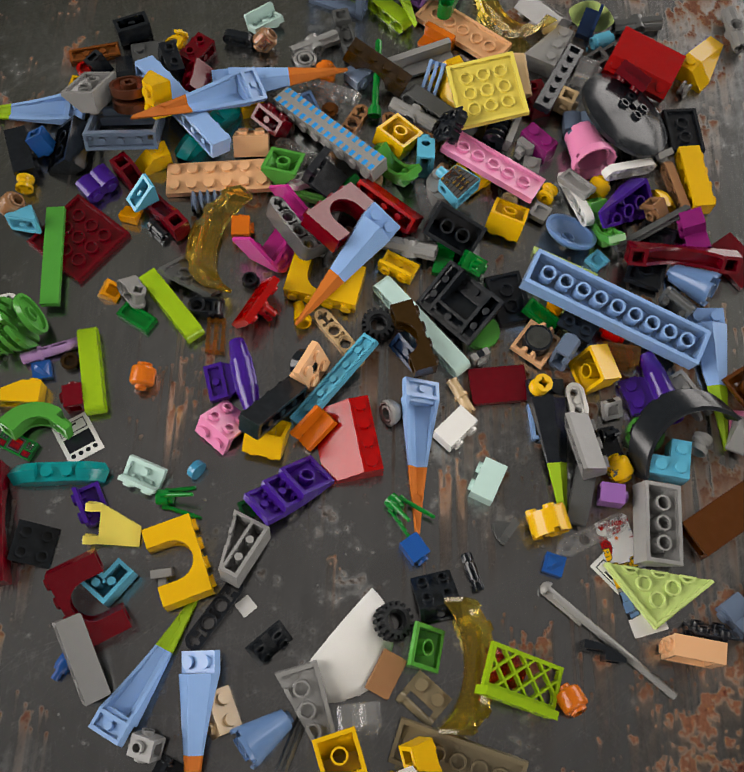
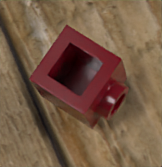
[59,381,85,413]

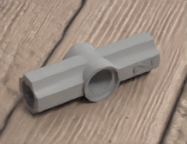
[720,6,744,54]
[289,29,340,59]
[388,97,439,133]
[383,236,438,261]

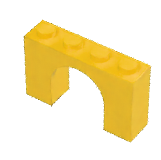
[283,253,366,313]
[141,513,217,612]

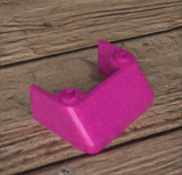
[232,184,308,273]

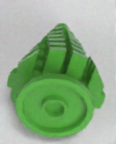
[0,293,49,356]

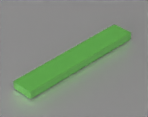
[39,206,66,307]

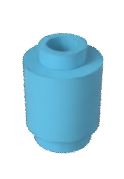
[589,30,615,51]

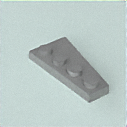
[274,660,336,742]

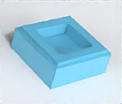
[584,248,610,273]

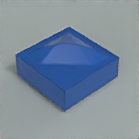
[31,359,54,381]
[541,551,567,578]

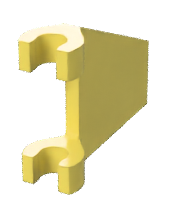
[82,501,142,547]

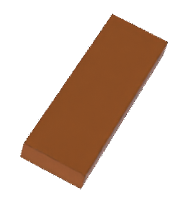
[69,41,121,67]

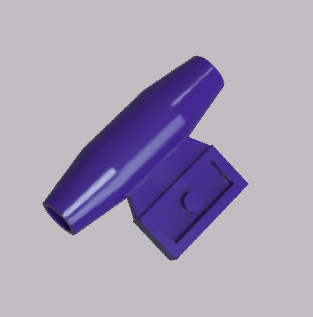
[203,337,259,410]
[617,351,684,425]

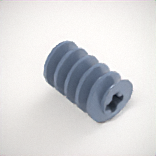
[191,189,229,214]

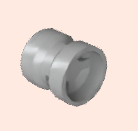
[691,431,713,458]

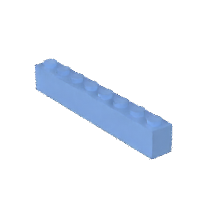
[135,55,231,158]

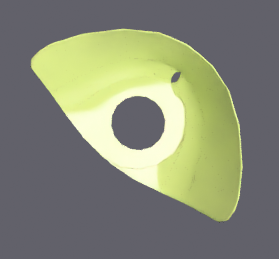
[569,0,614,32]

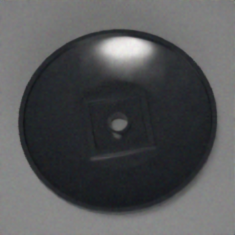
[582,73,668,158]

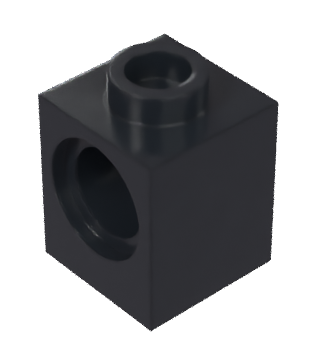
[83,49,114,72]

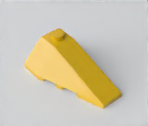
[676,36,724,94]

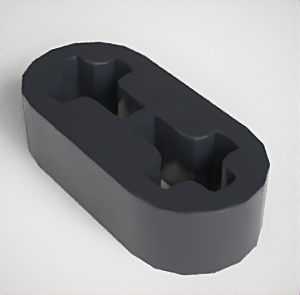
[223,29,254,49]

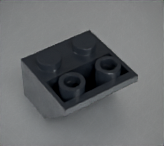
[112,11,153,47]

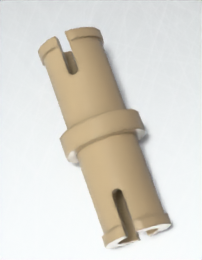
[446,377,476,413]

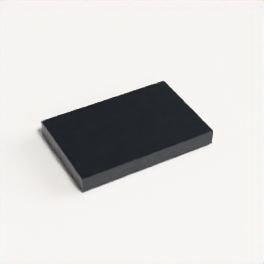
[661,108,706,155]
[483,270,531,328]

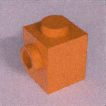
[231,214,255,244]

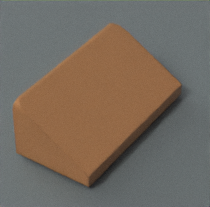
[364,648,407,700]

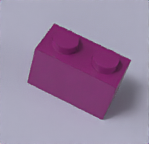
[519,122,558,164]

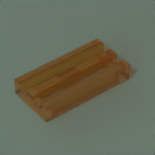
[205,318,227,355]

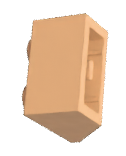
[232,127,270,158]

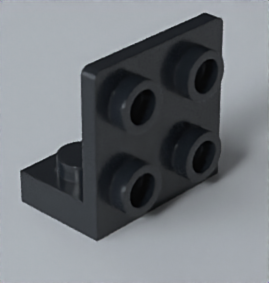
[301,146,348,198]
[410,570,462,625]

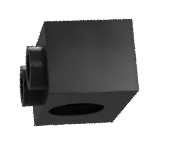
[158,40,185,81]

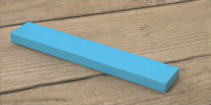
[289,333,379,424]

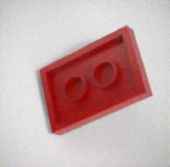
[231,275,280,329]

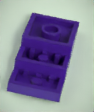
[243,455,335,526]

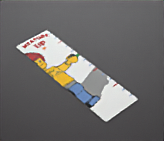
[594,516,669,639]

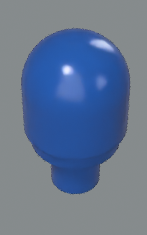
[51,653,70,682]

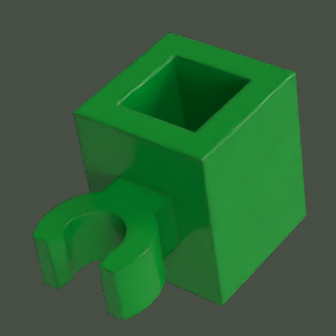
[457,249,488,277]

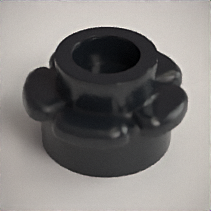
[242,272,260,289]

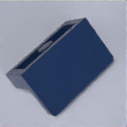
[574,4,604,42]
[388,331,417,371]

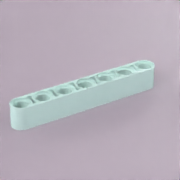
[373,276,471,377]

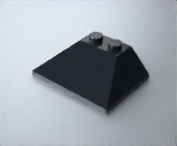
[416,260,505,346]

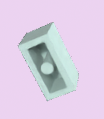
[467,457,508,506]

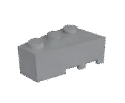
[524,25,574,78]
[218,509,271,588]

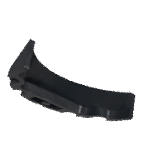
[626,388,742,480]

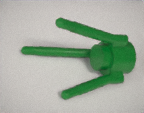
[155,486,202,520]
[384,493,435,537]

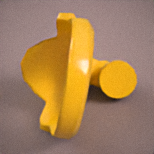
[165,29,189,51]

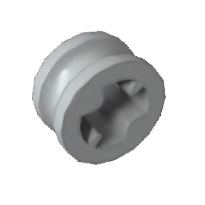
[676,80,692,98]

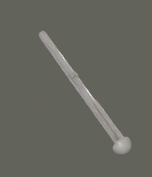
[540,581,678,700]

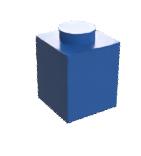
[25,125,56,158]
[399,532,431,566]

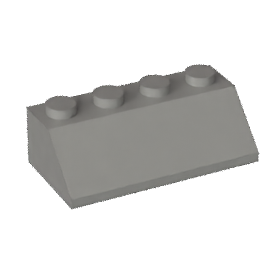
[632,480,684,567]

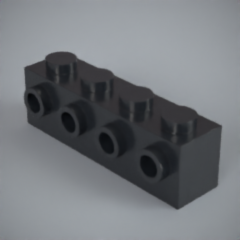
[239,376,307,440]

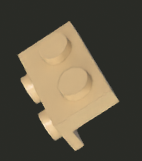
[207,685,242,740]

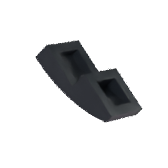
[579,639,627,665]

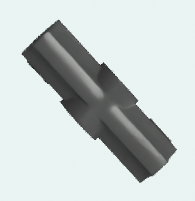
[611,14,663,35]

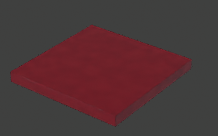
[27,194,131,285]

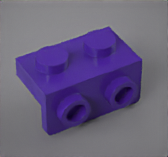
[71,481,108,528]

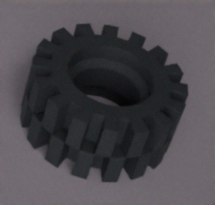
[362,307,395,343]
[373,601,414,642]

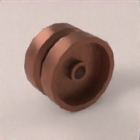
[109,75,145,115]

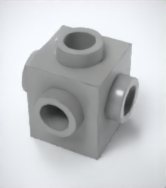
[126,727,166,764]

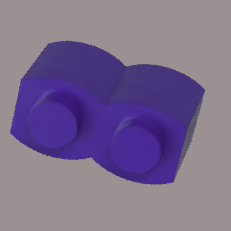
[75,163,120,204]

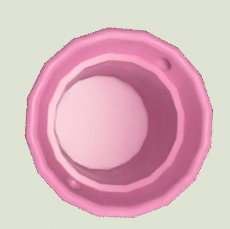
[564,121,617,180]

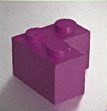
[676,206,712,248]

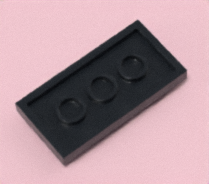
[623,219,678,293]

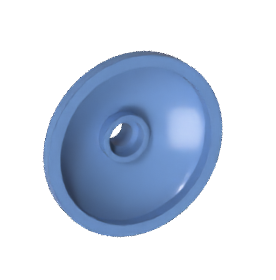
[546,213,597,251]

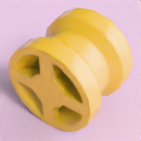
[15,173,35,195]
[536,182,558,205]
[529,373,553,396]

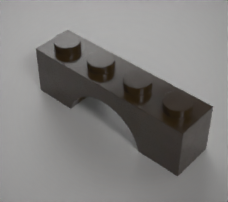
[342,37,412,98]
[390,299,439,378]

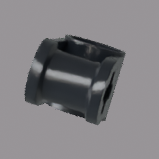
[188,296,225,321]

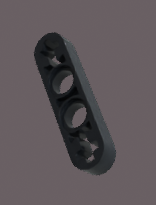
[185,582,244,651]

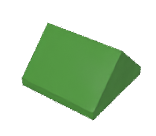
[261,146,305,185]
[406,621,445,674]

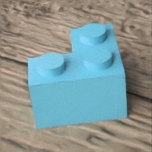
[648,438,692,486]
[80,558,139,608]

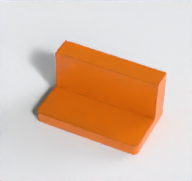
[417,21,456,51]
[289,405,338,452]

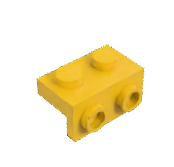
[377,250,420,285]

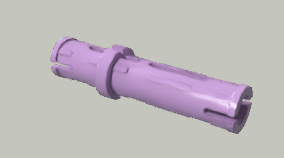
[20,336,78,365]

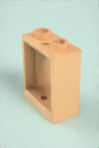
[659,633,728,669]

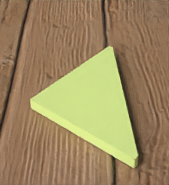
[603,562,715,630]

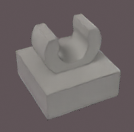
[514,136,535,160]
[150,567,175,587]

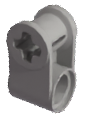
[116,275,147,309]

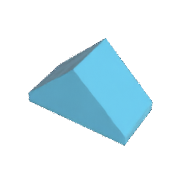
[126,173,160,212]
[4,205,42,234]

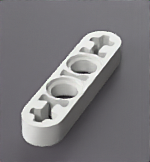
[601,158,657,181]
[557,171,595,227]

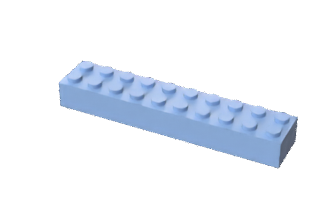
[519,248,712,370]

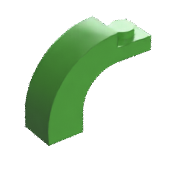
[373,142,423,187]
[586,197,626,248]
[0,402,74,440]

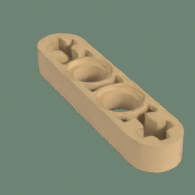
[314,308,366,367]

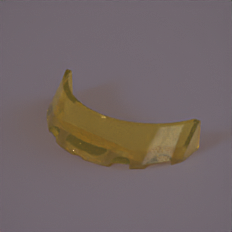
[474,0,557,39]
[185,185,253,293]
[439,597,500,736]

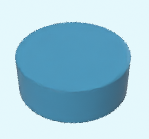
[187,459,206,480]

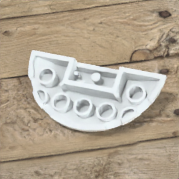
[309,588,394,703]

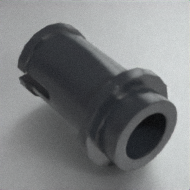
[147,219,170,241]

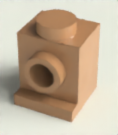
[639,197,669,222]

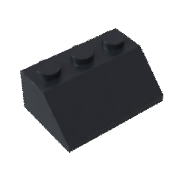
[47,115,89,175]
[422,200,487,256]

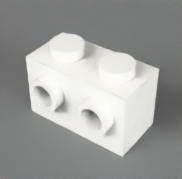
[433,405,478,453]

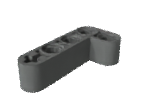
[266,196,328,261]

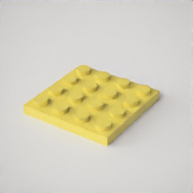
[446,51,529,130]

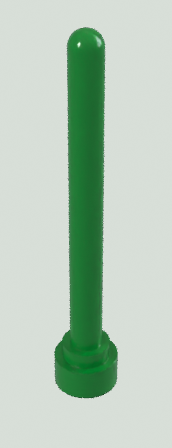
[368,39,382,119]

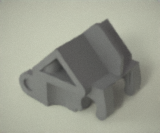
[658,286,698,319]

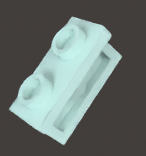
[244,1,285,34]
[117,454,168,495]

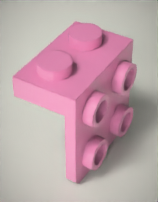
[195,400,243,455]

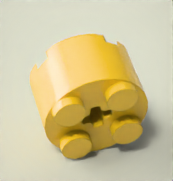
[525,502,572,541]

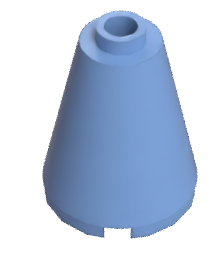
[666,265,722,307]
[230,709,294,770]

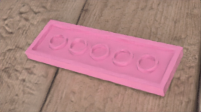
[439,131,546,204]

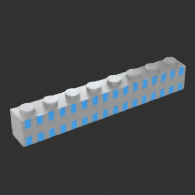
[273,86,388,182]

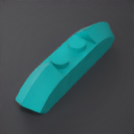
[174,107,241,161]
[6,461,110,487]

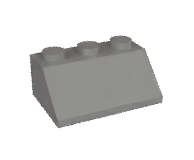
[514,0,572,36]
[60,72,117,115]
[565,412,609,480]

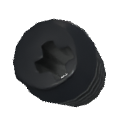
[482,119,512,151]

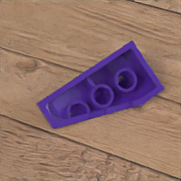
[598,178,653,229]

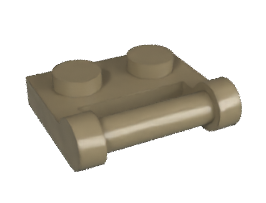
[395,670,453,726]

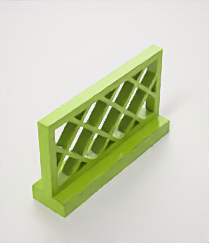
[474,641,564,721]

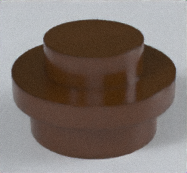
[322,102,338,119]

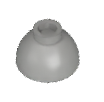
[293,50,317,68]
[379,399,402,426]

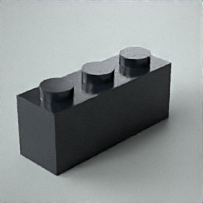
[3,125,41,178]

